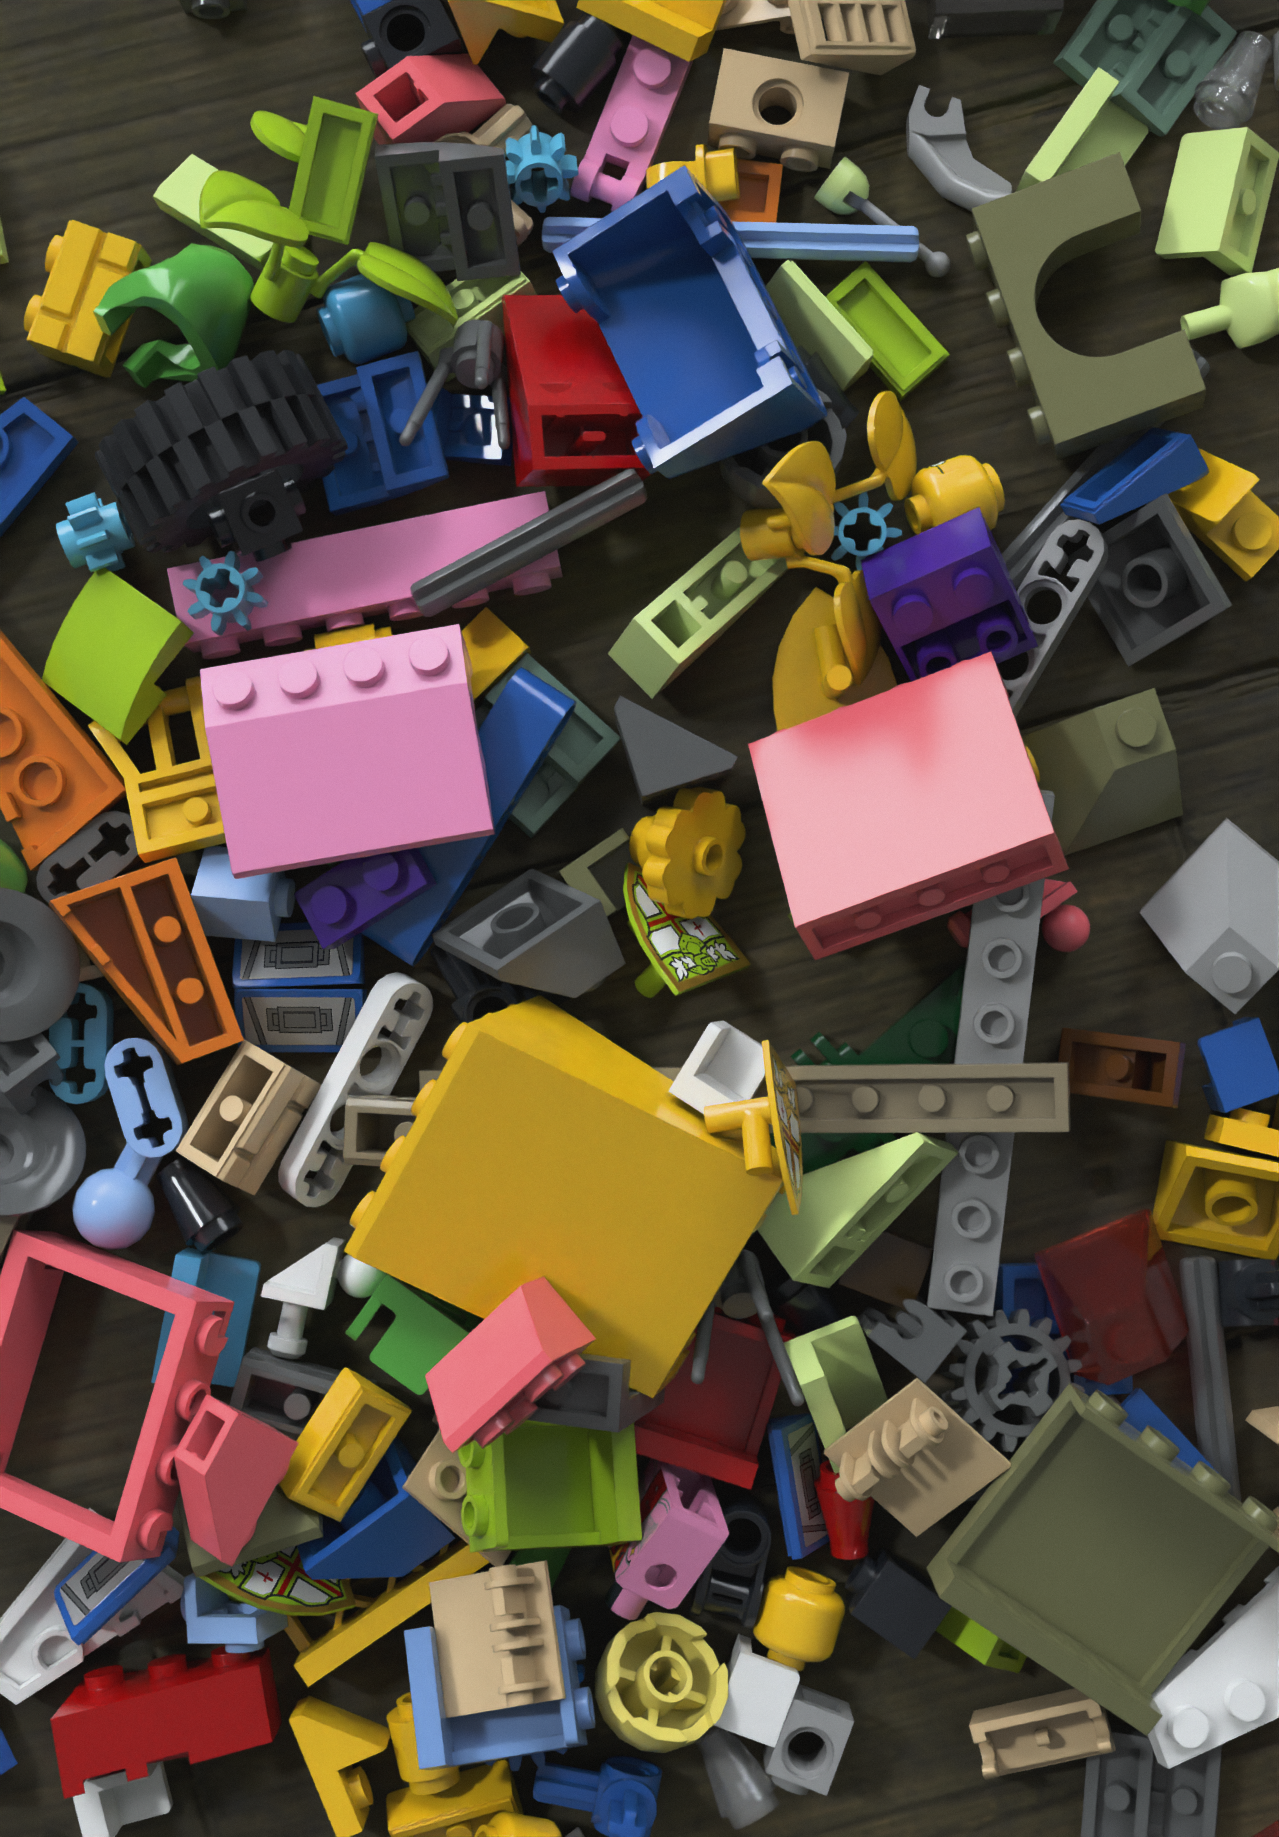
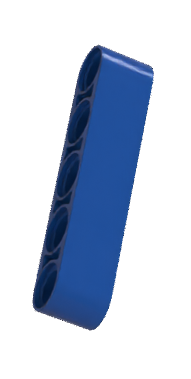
[360,667,577,967]

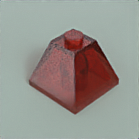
[1034,1208,1189,1385]

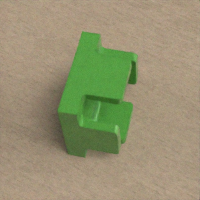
[345,1274,484,1395]

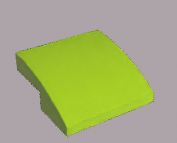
[42,568,194,745]

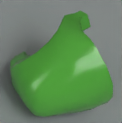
[93,243,254,388]

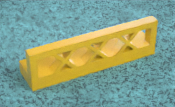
[284,1531,489,1687]

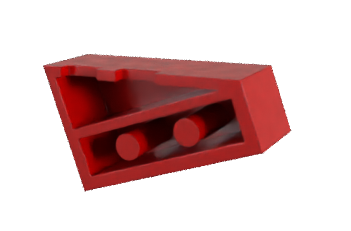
[50,1645,282,1799]

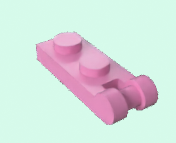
[570,35,693,212]

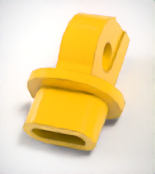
[646,144,740,202]

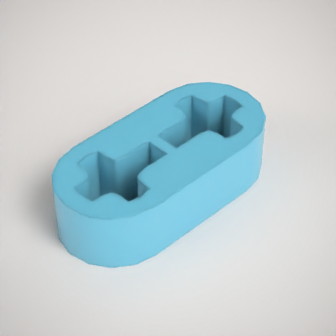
[49,983,114,1104]

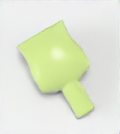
[1180,267,1279,349]

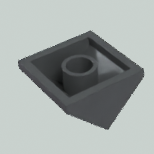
[1068,493,1232,667]
[614,696,738,806]

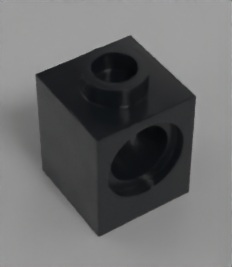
[360,0,462,78]
[845,1546,952,1660]

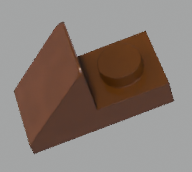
[1058,1027,1186,1108]

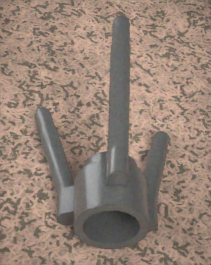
[399,319,510,450]
[691,1249,804,1406]

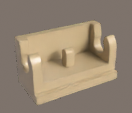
[969,1688,1116,1780]

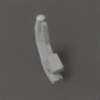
[906,85,1012,212]

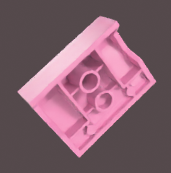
[200,624,495,879]

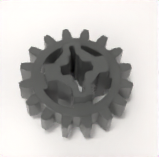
[940,1309,1085,1453]

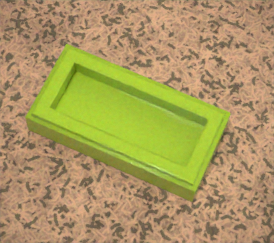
[289,96,379,245]
[825,261,950,401]

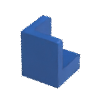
[1197,1017,1279,1113]

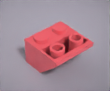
[425,1276,596,1453]

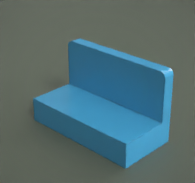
[151,1248,261,1387]

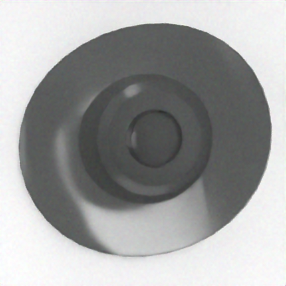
[0,887,80,1042]
[0,1086,86,1218]

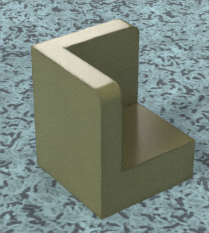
[559,828,641,918]

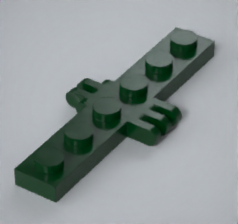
[750,960,966,1237]

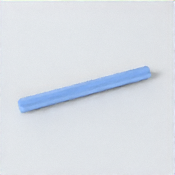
[542,217,919,262]

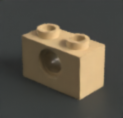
[707,48,849,172]

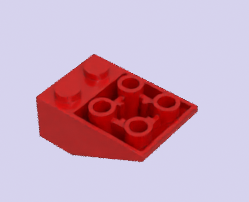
[502,295,651,487]

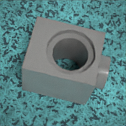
[762,1684,854,1796]

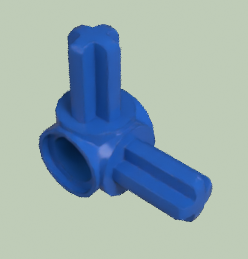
[533,1756,662,1837]

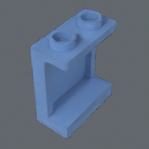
[404,1605,595,1770]

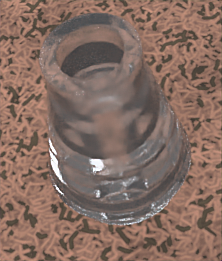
[1194,31,1272,130]
[696,1727,779,1830]

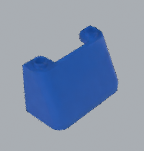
[552,165,828,479]

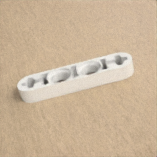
[278,972,433,1207]

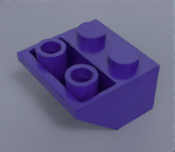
[860,507,1038,682]

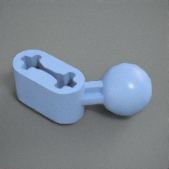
[72,1038,189,1250]

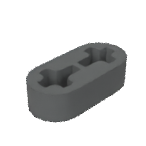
[36,811,142,903]

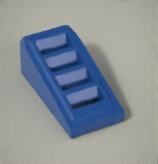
[1060,427,1209,524]

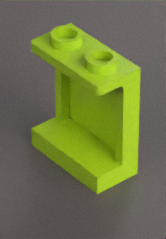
[458,1420,642,1553]

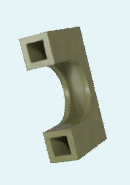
[965,152,1206,461]

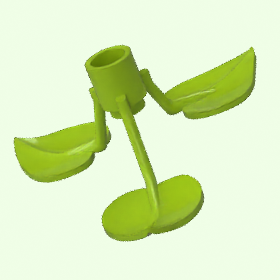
[199,110,458,328]

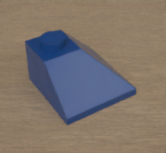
[297,1435,455,1580]

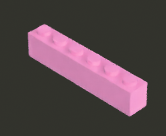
[167,491,563,659]

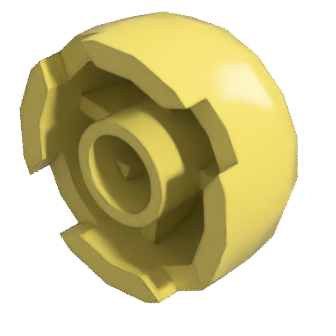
[595,1612,728,1753]

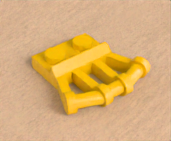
[88,675,226,863]

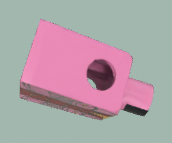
[604,1458,729,1620]

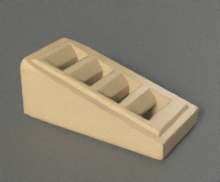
[788,0,916,75]

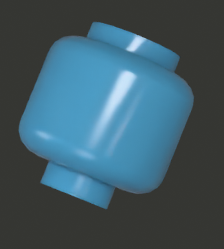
[316,274,415,364]

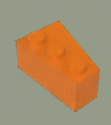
[49,857,244,1065]

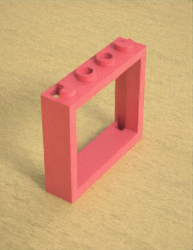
[0,1230,235,1563]

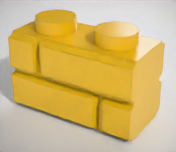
[24,220,152,378]

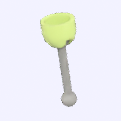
[814,157,950,278]

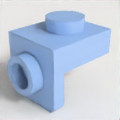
[180,1573,288,1653]

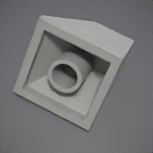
[1140,818,1279,1014]

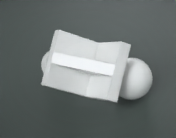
[261,1237,386,1359]

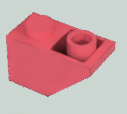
[355,53,506,145]
[173,1394,298,1567]

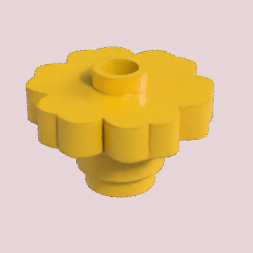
[629,786,746,919]

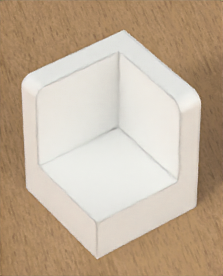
[668,1020,765,1114]
[714,1634,800,1748]
[73,1761,173,1837]

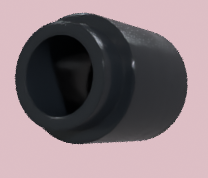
[530,13,621,114]

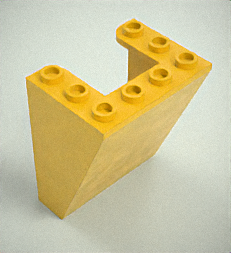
[344,995,786,1398]

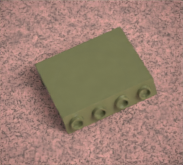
[926,1383,1279,1736]

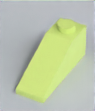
[608,527,788,699]
[757,1132,958,1288]

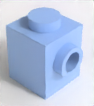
[191,846,295,942]

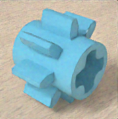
[505,125,578,213]
[56,492,135,572]
[831,492,902,570]
[183,551,268,636]

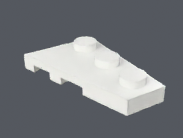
[0,1508,185,1705]
[1148,1566,1279,1769]

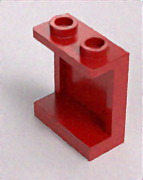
[634,1307,796,1490]

